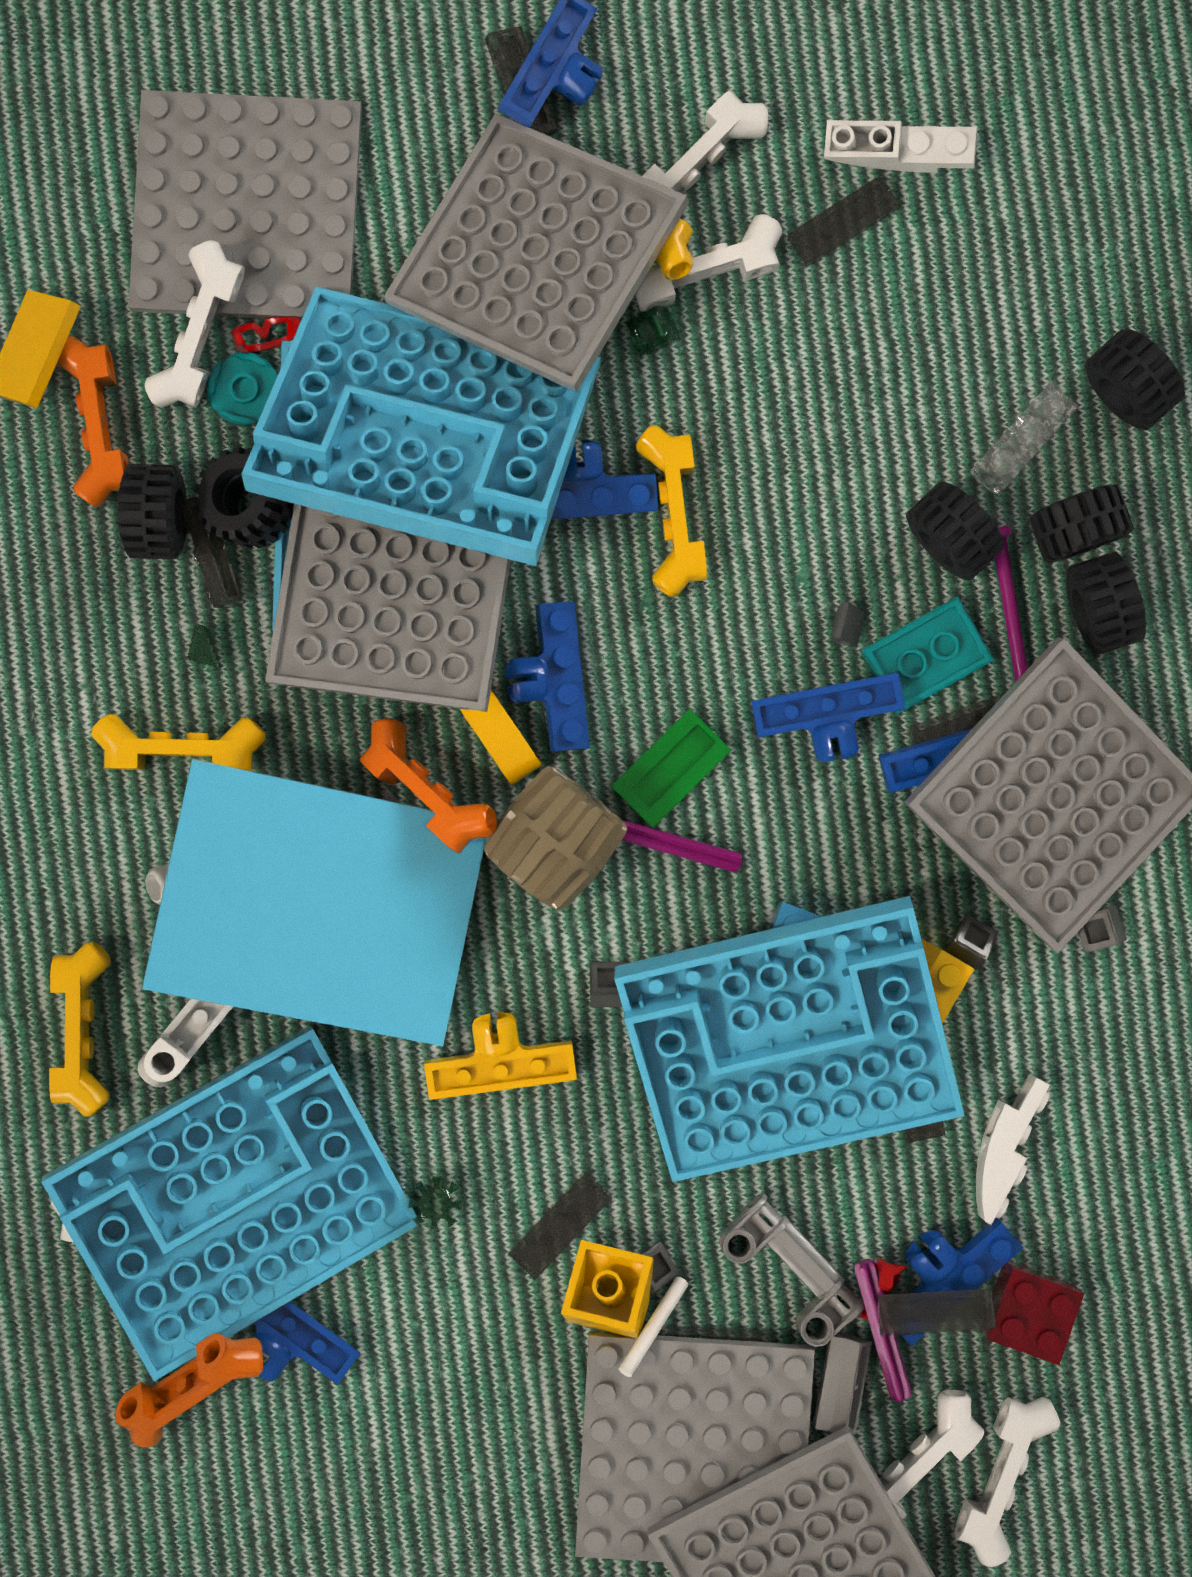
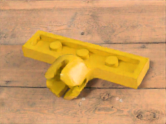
[424,1012,577,1100]

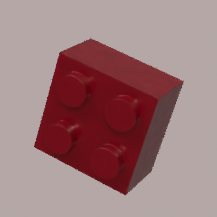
[980,1261,1084,1365]

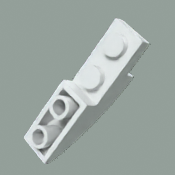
[824,120,977,173]
[976,1074,1050,1225]

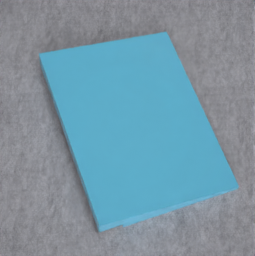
[241,286,601,566]
[142,759,486,1046]
[614,896,965,1182]
[41,1025,421,1381]

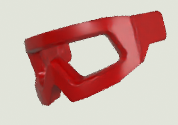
[231,316,301,353]
[860,1257,906,1320]

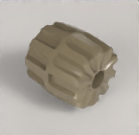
[483,766,627,910]

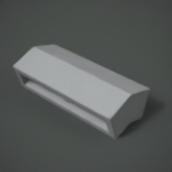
[813,1332,872,1434]

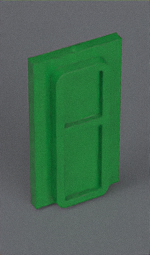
[611,709,731,828]

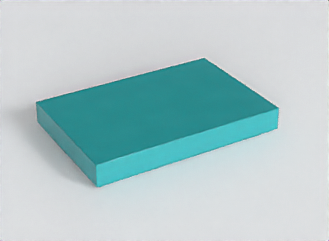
[860,596,994,715]

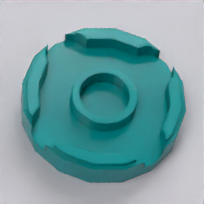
[207,352,278,427]

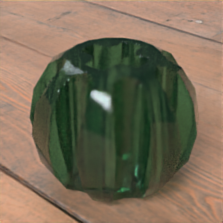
[408,1176,464,1232]

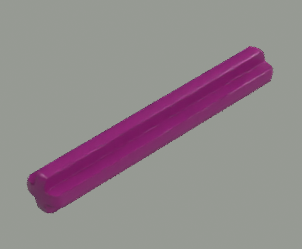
[622,820,742,872]
[854,1259,912,1402]

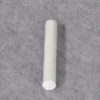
[619,1276,688,1377]

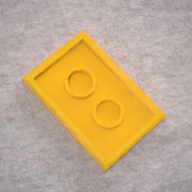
[0,289,81,409]

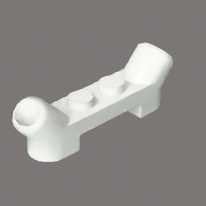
[643,90,768,192]
[635,214,783,312]
[144,240,245,408]
[137,999,233,1088]
[881,1390,984,1519]
[954,1397,1061,1567]

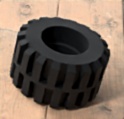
[1085,328,1185,430]
[194,447,294,549]
[118,464,188,559]
[906,481,1004,581]
[1029,485,1134,562]
[1066,552,1147,655]

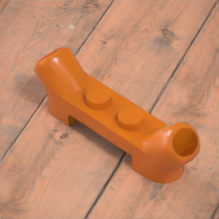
[57,336,129,507]
[359,718,497,853]
[115,1333,263,1447]

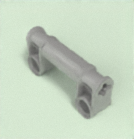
[719,1192,865,1347]

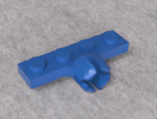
[497,0,603,128]
[551,440,658,520]
[505,602,590,752]
[751,673,905,762]
[878,728,973,793]
[889,1218,1023,1347]
[252,1301,360,1385]

